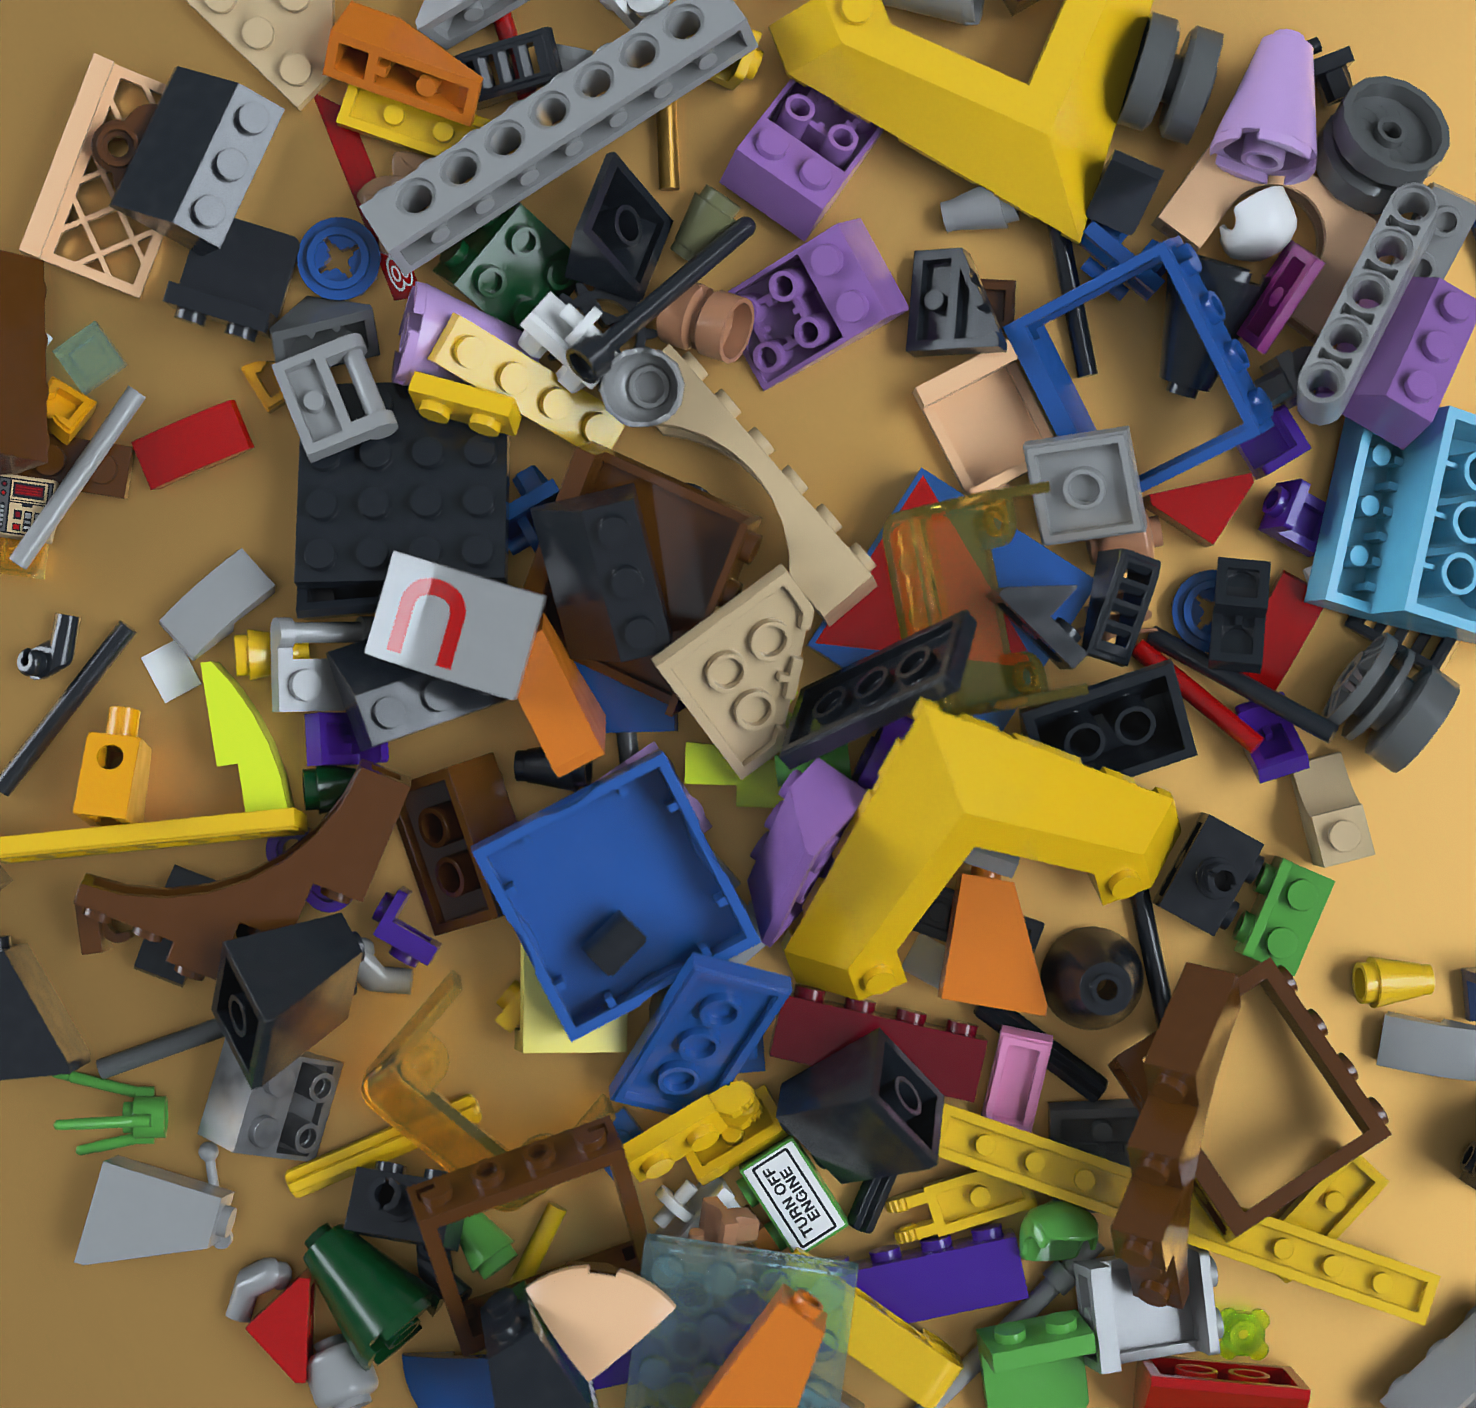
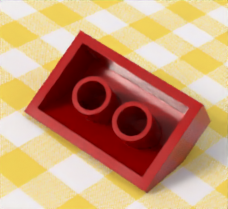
[1133,1356,1311,1408]

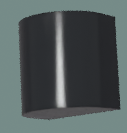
[581,909,648,977]

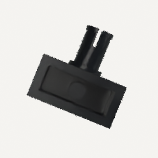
[1152,812,1265,936]
[344,1161,465,1252]

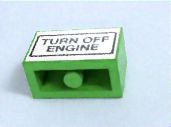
[736,1135,849,1253]

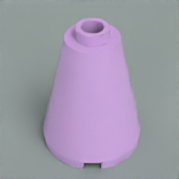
[1210,29,1317,185]
[391,281,539,386]

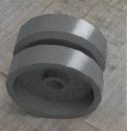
[1117,12,1224,145]
[1315,76,1450,215]

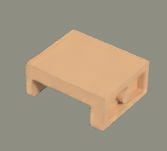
[912,340,1054,506]

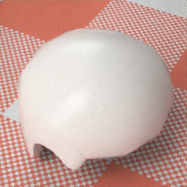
[1219,186,1297,262]

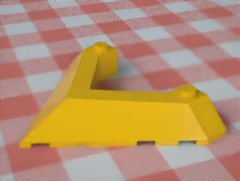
[768,0,1154,245]
[781,697,1182,1001]

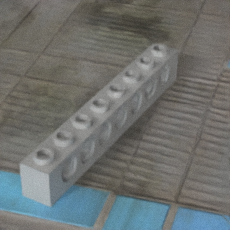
[359,0,759,276]

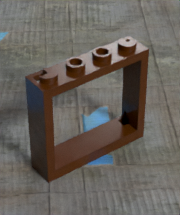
[1108,957,1392,1243]
[406,1115,659,1357]

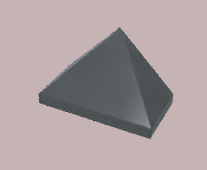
[269,296,380,367]

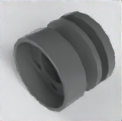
[1321,633,1460,773]

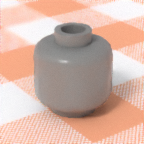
[307,1334,379,1408]

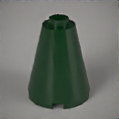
[303,1223,444,1371]

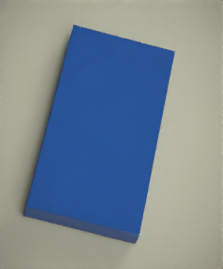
[609,952,792,1115]

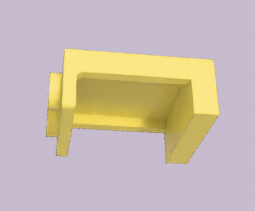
[514,934,627,1053]

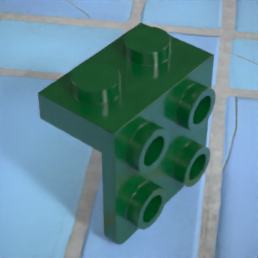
[433,203,579,332]

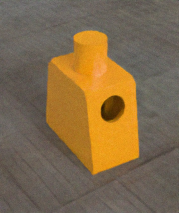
[73,706,152,827]

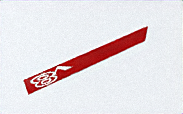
[314,94,417,301]

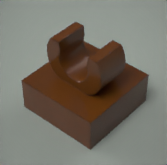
[75,904,134,955]

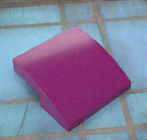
[1236,240,1326,354]

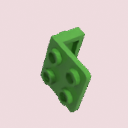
[976,1309,1096,1408]

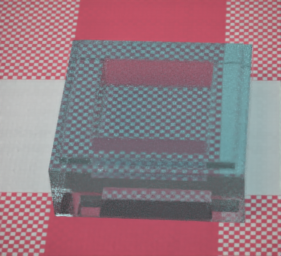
[53,321,128,395]

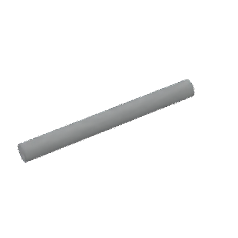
[9,386,146,570]

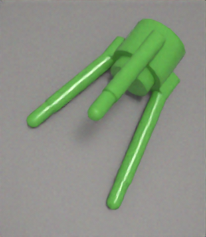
[52,1071,168,1155]

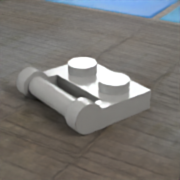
[271,333,399,463]
[270,616,375,712]

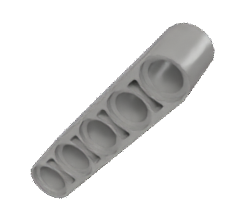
[1297,182,1438,425]

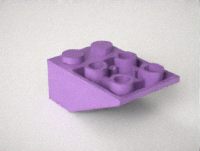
[719,79,884,242]
[728,218,910,391]

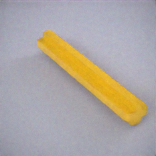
[285,1094,482,1198]

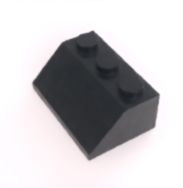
[109,66,285,256]
[530,483,673,662]
[326,638,510,752]
[1019,659,1198,777]

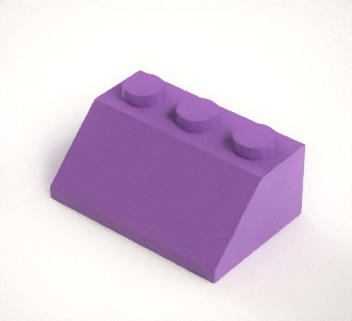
[1315,277,1476,450]
[747,757,867,948]

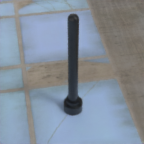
[566,217,756,384]

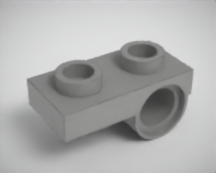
[1390,182,1476,280]

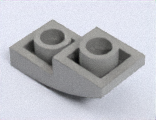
[159,548,276,661]
[1376,1011,1476,1081]

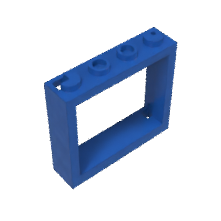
[1003,235,1275,492]

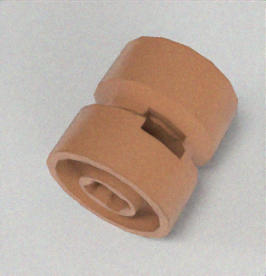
[657,282,754,364]

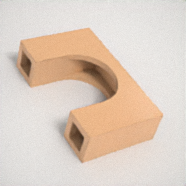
[1151,143,1390,345]

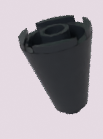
[1159,254,1272,399]
[1040,926,1144,1030]

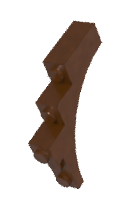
[73,758,411,981]
[1110,962,1241,1310]

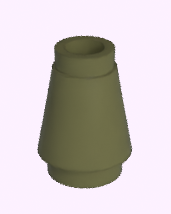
[670,184,741,261]

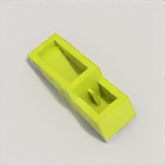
[200,661,294,812]
[684,741,784,808]

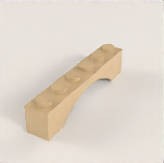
[655,344,878,627]

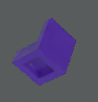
[1236,404,1312,480]

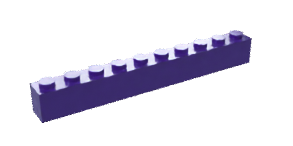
[593,1223,1029,1390]

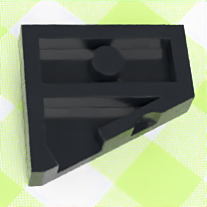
[906,248,1007,357]

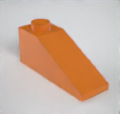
[322,1,484,127]

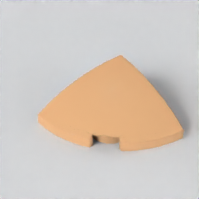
[526,1264,677,1382]

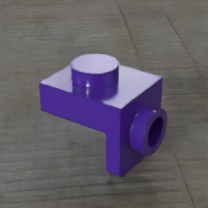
[1258,479,1326,557]
[1235,692,1310,784]
[304,712,389,766]
[371,886,442,968]

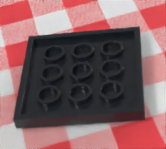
[294,382,511,589]

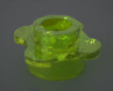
[1219,1307,1270,1361]

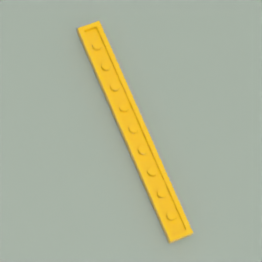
[938,1103,1441,1326]

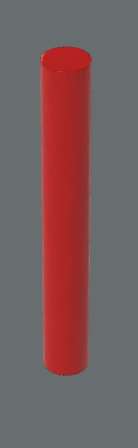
[1132,639,1264,754]

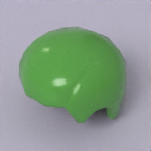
[1019,1201,1099,1261]

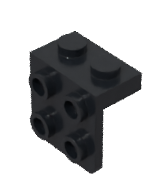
[163,218,300,343]

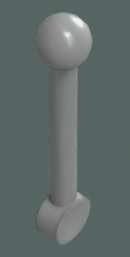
[198,1142,234,1249]

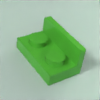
[1232,856,1335,977]

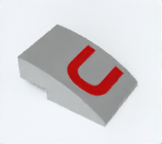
[364,551,547,701]

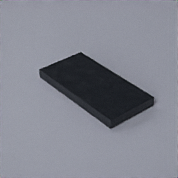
[779,609,978,770]

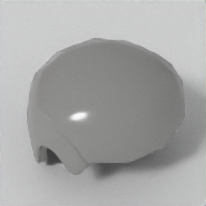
[599,347,685,427]

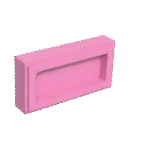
[981,1025,1053,1133]

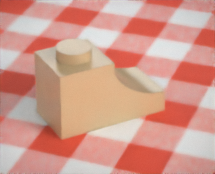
[1290,752,1375,868]

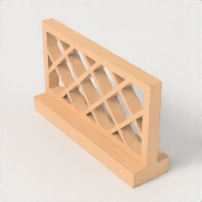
[19,53,166,299]

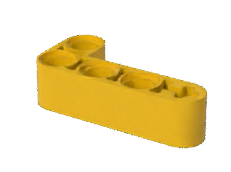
[766,1247,964,1408]

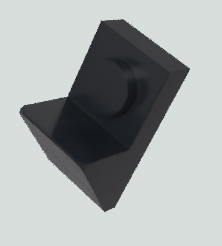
[1086,149,1164,235]
[986,585,1088,669]

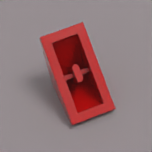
[1143,473,1254,547]
[245,1269,316,1383]

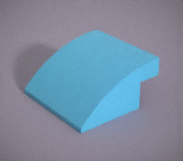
[1304,405,1476,644]

